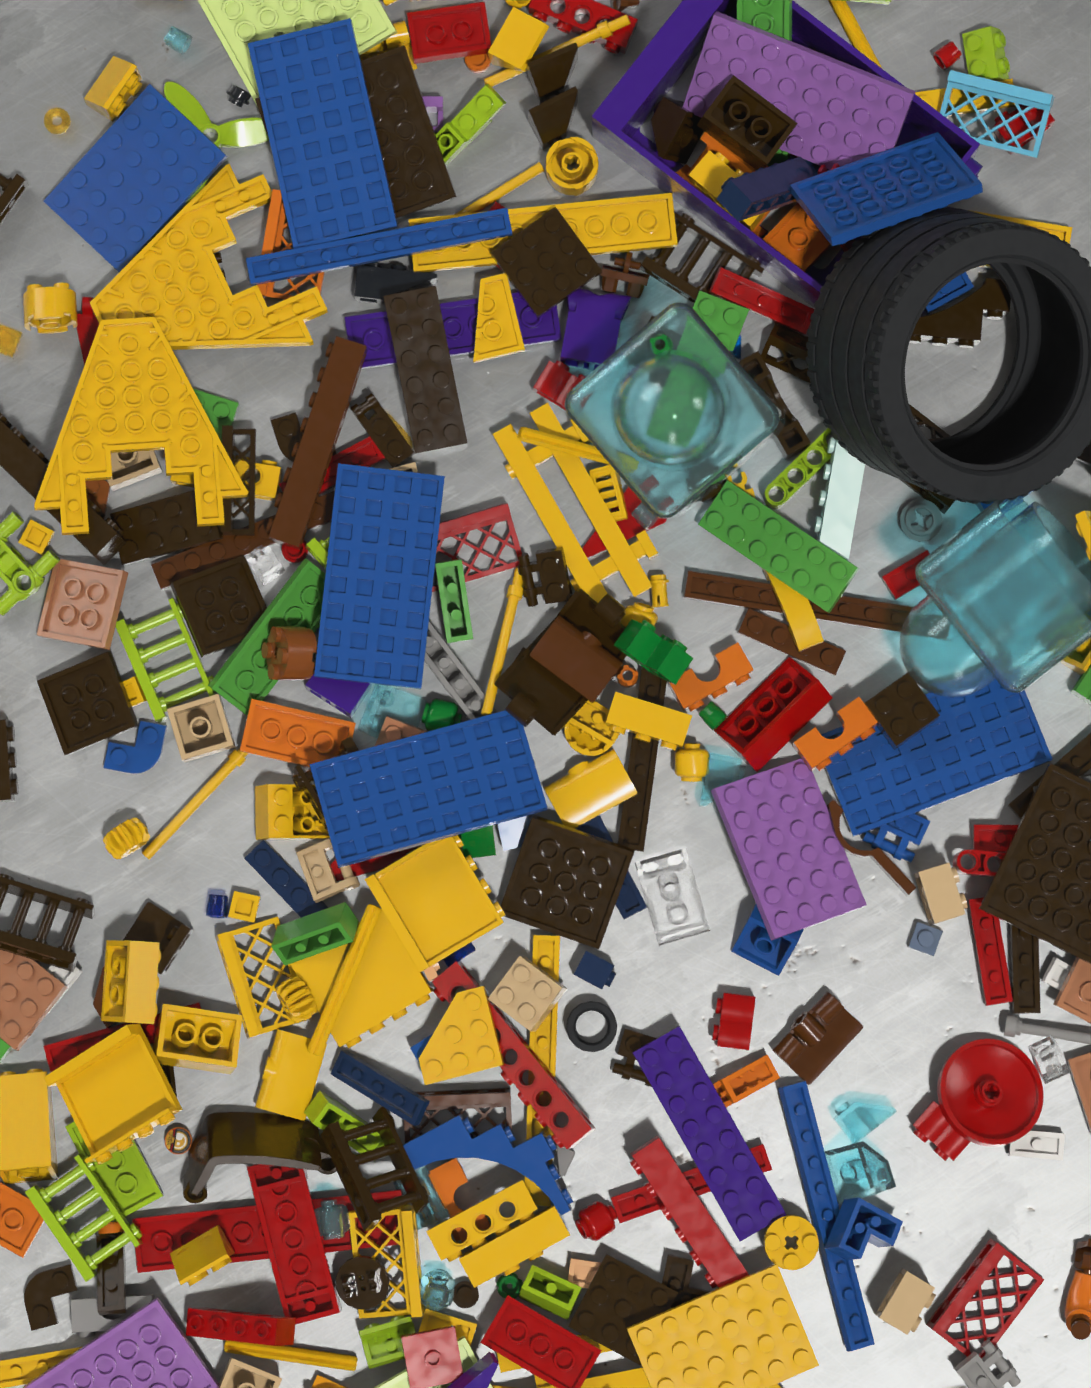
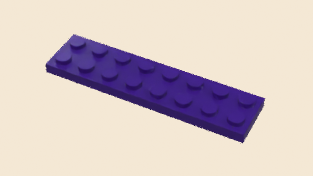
[345,292,562,369]
[633,1026,787,1241]

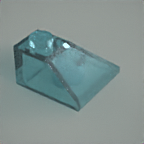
[824,1141,896,1204]

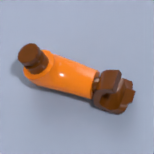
[1064,1239,1091,1340]

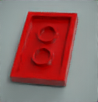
[407,1,491,64]

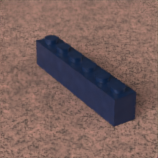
[717,157,830,221]

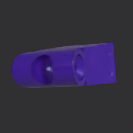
[560,288,632,374]
[305,674,373,718]

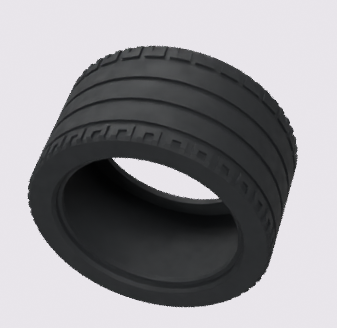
[806,207,1091,504]

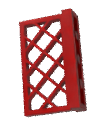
[432,503,522,592]
[926,1238,1044,1358]

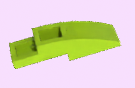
[436,84,506,165]

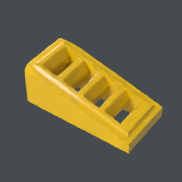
[589,464,628,522]

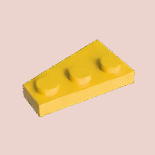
[473,273,525,363]

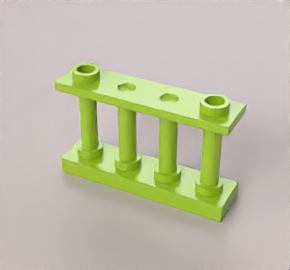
[115,598,216,723]
[25,1154,143,1282]

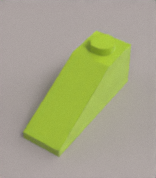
[304,1090,384,1162]

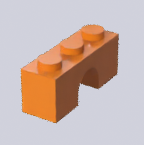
[667,642,754,712]
[792,697,878,771]
[425,1158,491,1242]

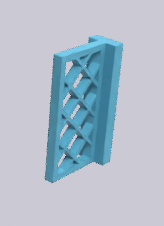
[940,70,1055,158]

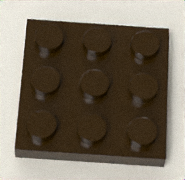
[491,207,602,318]
[170,555,267,658]
[37,651,139,755]
[568,1254,678,1365]

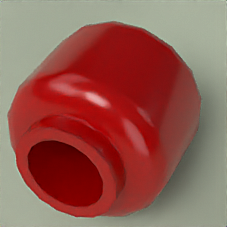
[575,1201,617,1241]

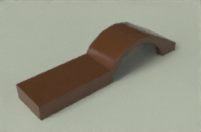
[827,799,916,896]

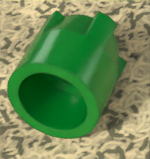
[650,334,673,357]
[699,701,728,731]

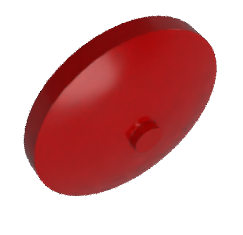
[937,1039,1044,1147]

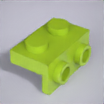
[962,26,1010,81]
[359,1315,416,1369]

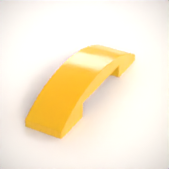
[762,568,824,652]

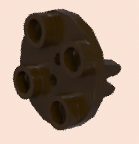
[336,1256,389,1310]

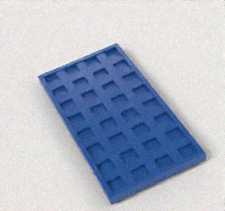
[248,18,398,249]
[314,463,445,689]
[821,661,1053,837]
[309,710,547,868]

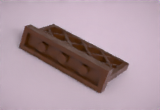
[404,1088,512,1143]

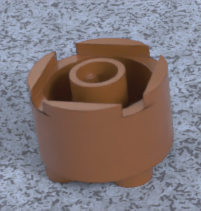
[261,626,317,680]

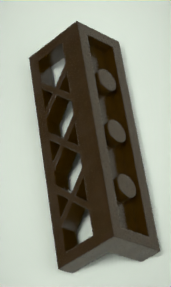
[761,323,811,383]
[220,425,256,536]

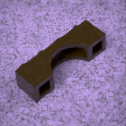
[734,351,811,460]

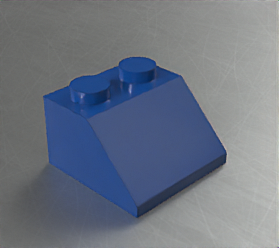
[731,904,804,976]

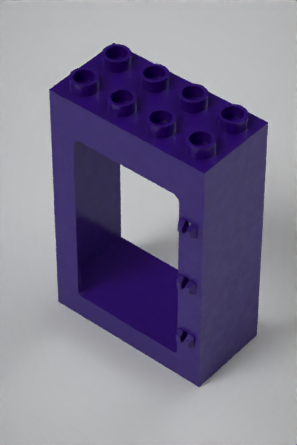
[591,0,983,308]

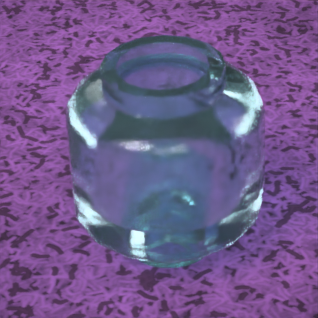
[315,1199,350,1240]
[420,1269,455,1311]

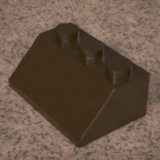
[697,75,798,170]

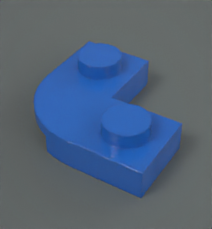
[104,721,167,774]

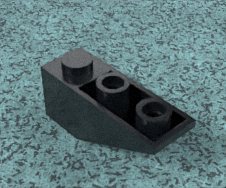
[354,263,438,304]

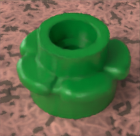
[497,1273,523,1299]

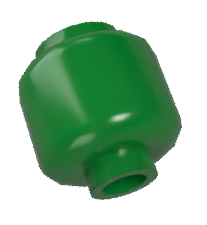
[421,698,462,732]

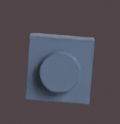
[908,922,943,956]

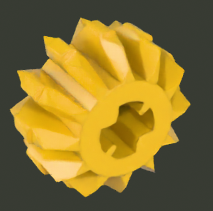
[103,818,150,859]
[276,976,317,1024]

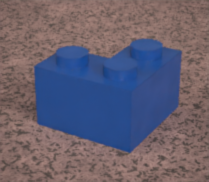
[825,1197,903,1260]

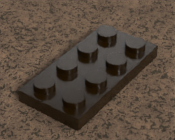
[110,490,223,566]

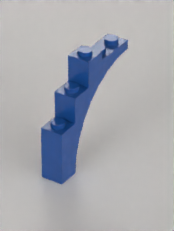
[403,1114,573,1215]

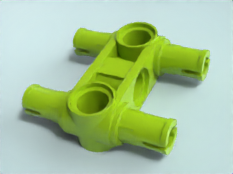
[0,511,60,616]

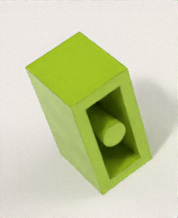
[519,1265,582,1320]

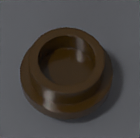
[452,1281,479,1308]

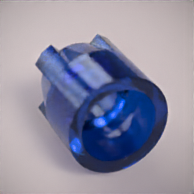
[206,894,228,919]

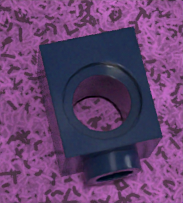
[574,951,616,990]

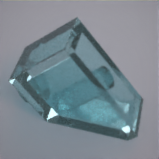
[699,753,746,808]
[832,1101,897,1145]

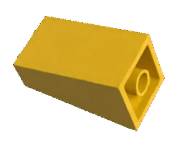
[0,1069,59,1184]

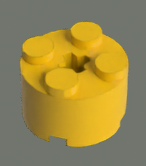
[546,137,599,196]
[23,282,78,334]
[763,1214,819,1270]

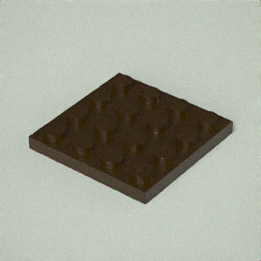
[501,815,635,949]

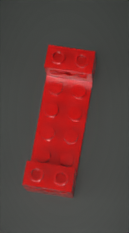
[247,1164,342,1324]

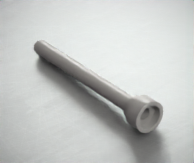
[1004,1015,1091,1044]

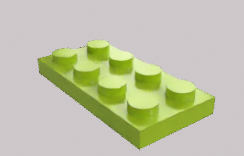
[65,1122,164,1222]

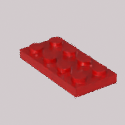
[480,1295,602,1388]

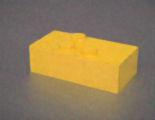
[459,1205,570,1288]

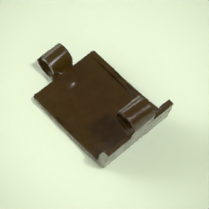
[494,588,627,736]
[182,1112,337,1203]

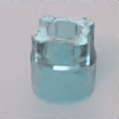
[164,26,193,55]
[631,501,661,530]

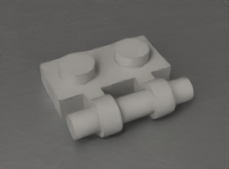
[953,1340,1021,1388]

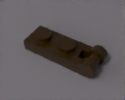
[350,393,415,468]

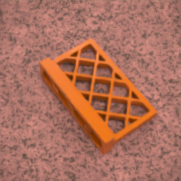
[258,189,325,300]

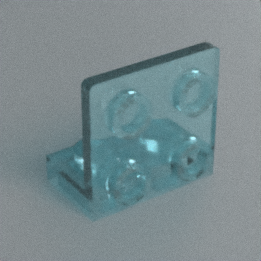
[358,684,427,739]

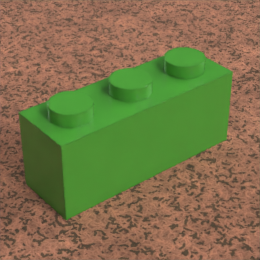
[435,559,473,643]
[271,902,359,965]

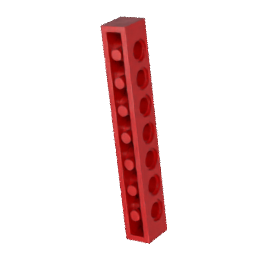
[432,961,596,1150]

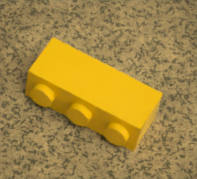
[605,692,692,751]

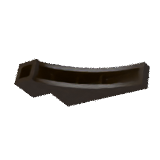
[909,278,1011,348]

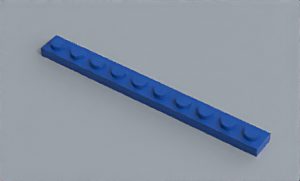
[246,208,512,286]
[778,1081,875,1351]

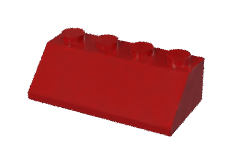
[714,657,833,772]

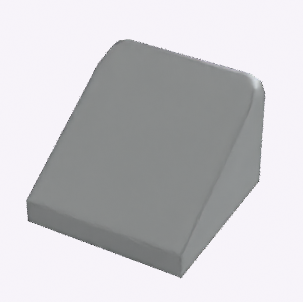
[556,1144,575,1176]

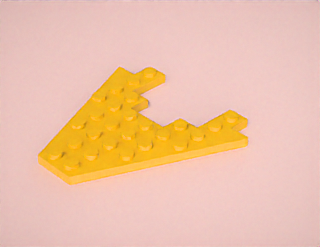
[90,164,328,350]
[34,317,248,535]

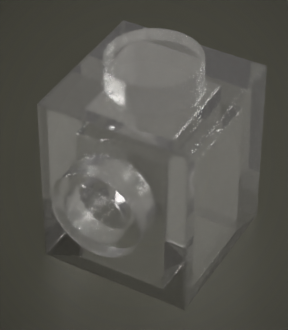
[247,545,285,586]
[1028,1035,1069,1084]

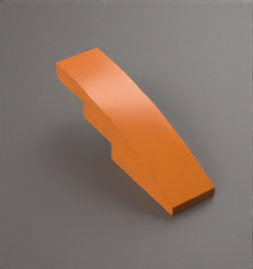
[713,1055,780,1107]

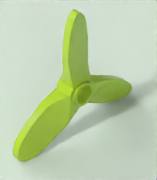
[164,82,269,204]

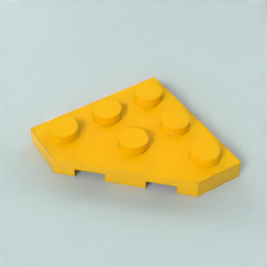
[419,986,504,1085]

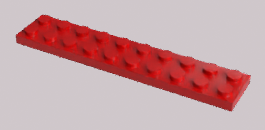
[132,1189,402,1273]

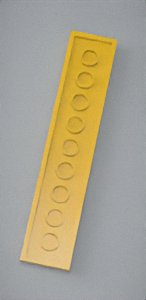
[408,193,678,272]

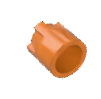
[617,665,638,688]

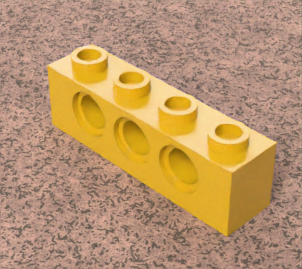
[170,455,282,502]
[426,1179,538,1262]

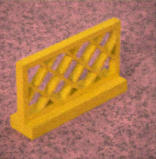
[215,916,310,1039]
[349,1204,425,1319]

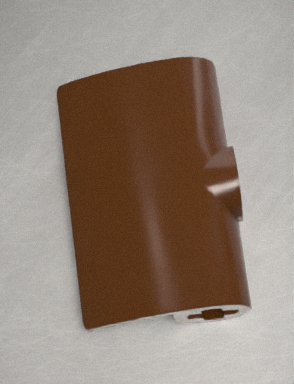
[530,615,624,703]
[772,992,863,1085]

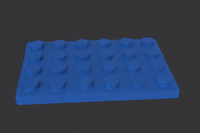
[44,84,228,272]
[790,132,983,246]

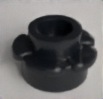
[226,85,251,108]

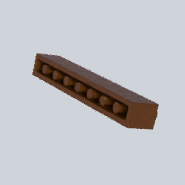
[266,336,368,550]

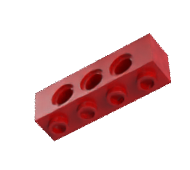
[529,0,638,54]
[186,1307,296,1346]

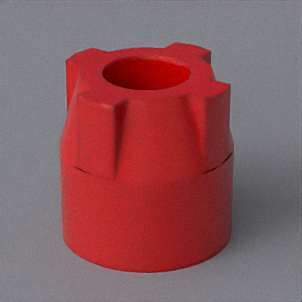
[933,41,962,70]

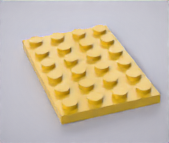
[626,1264,819,1388]

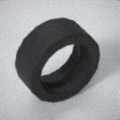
[566,1001,617,1052]

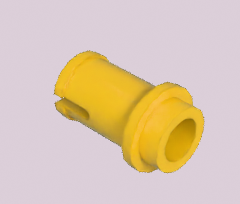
[650,574,669,608]

